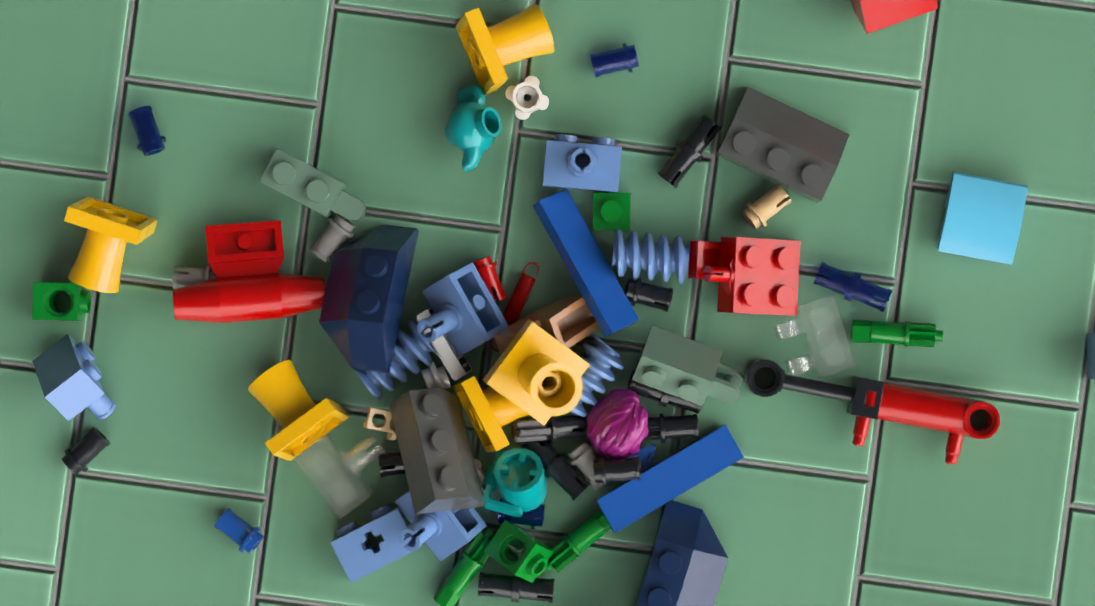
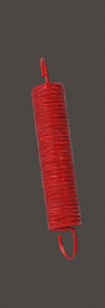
[490,262,540,352]

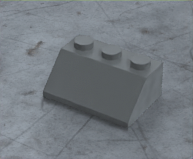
[715,87,850,202]
[389,388,485,514]

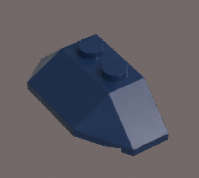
[319,225,419,373]
[634,500,729,606]

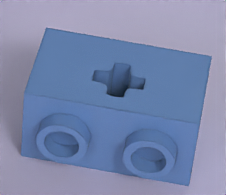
[330,503,413,583]

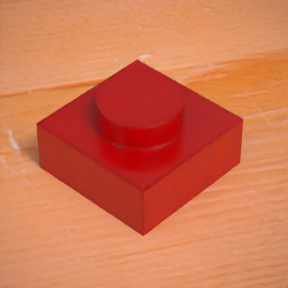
[688,241,720,279]

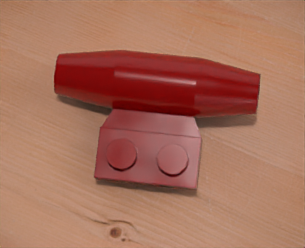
[172,220,326,323]

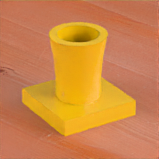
[455,3,554,95]
[64,196,158,293]
[483,319,590,425]
[248,360,350,461]
[452,376,529,453]

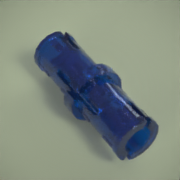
[813,262,892,312]

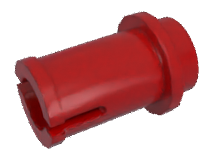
[469,256,507,302]

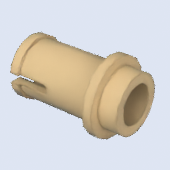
[742,183,791,230]

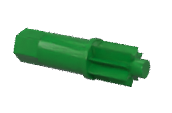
[851,320,943,347]
[545,509,611,573]
[433,527,496,606]

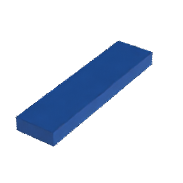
[533,189,639,337]
[595,424,744,533]

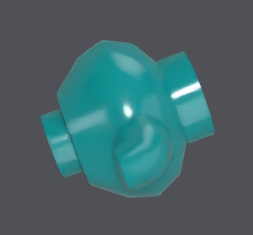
[445,84,502,172]

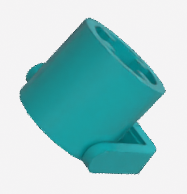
[481,448,548,517]

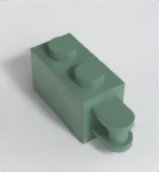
[259,148,366,221]
[632,325,744,406]

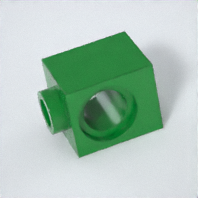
[32,282,91,321]
[484,520,553,583]

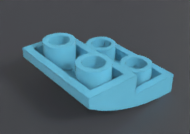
[937,171,1028,265]

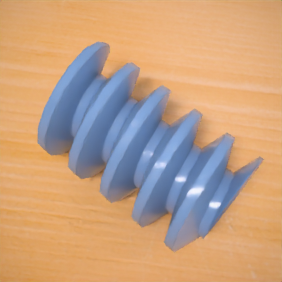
[611,229,690,284]
[355,320,438,400]
[569,333,625,417]

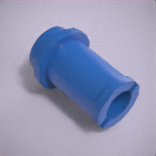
[214,508,264,554]

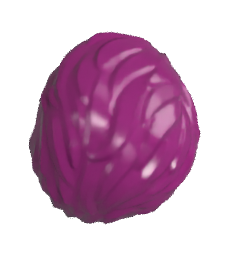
[587,388,649,459]

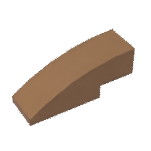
[493,291,599,355]

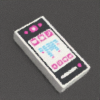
[416,308,472,381]

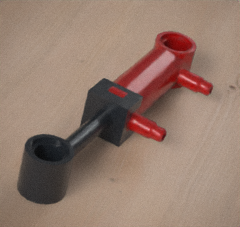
[744,359,1000,465]

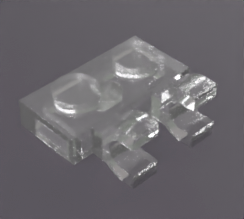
[774,295,856,378]

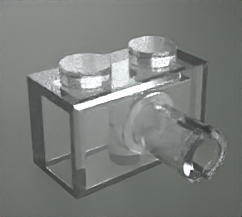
[294,432,386,519]

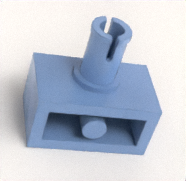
[542,134,622,193]
[417,262,509,356]
[32,334,116,421]
[395,490,487,562]

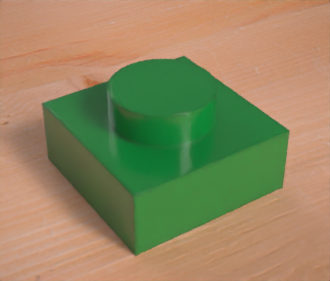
[592,192,631,231]

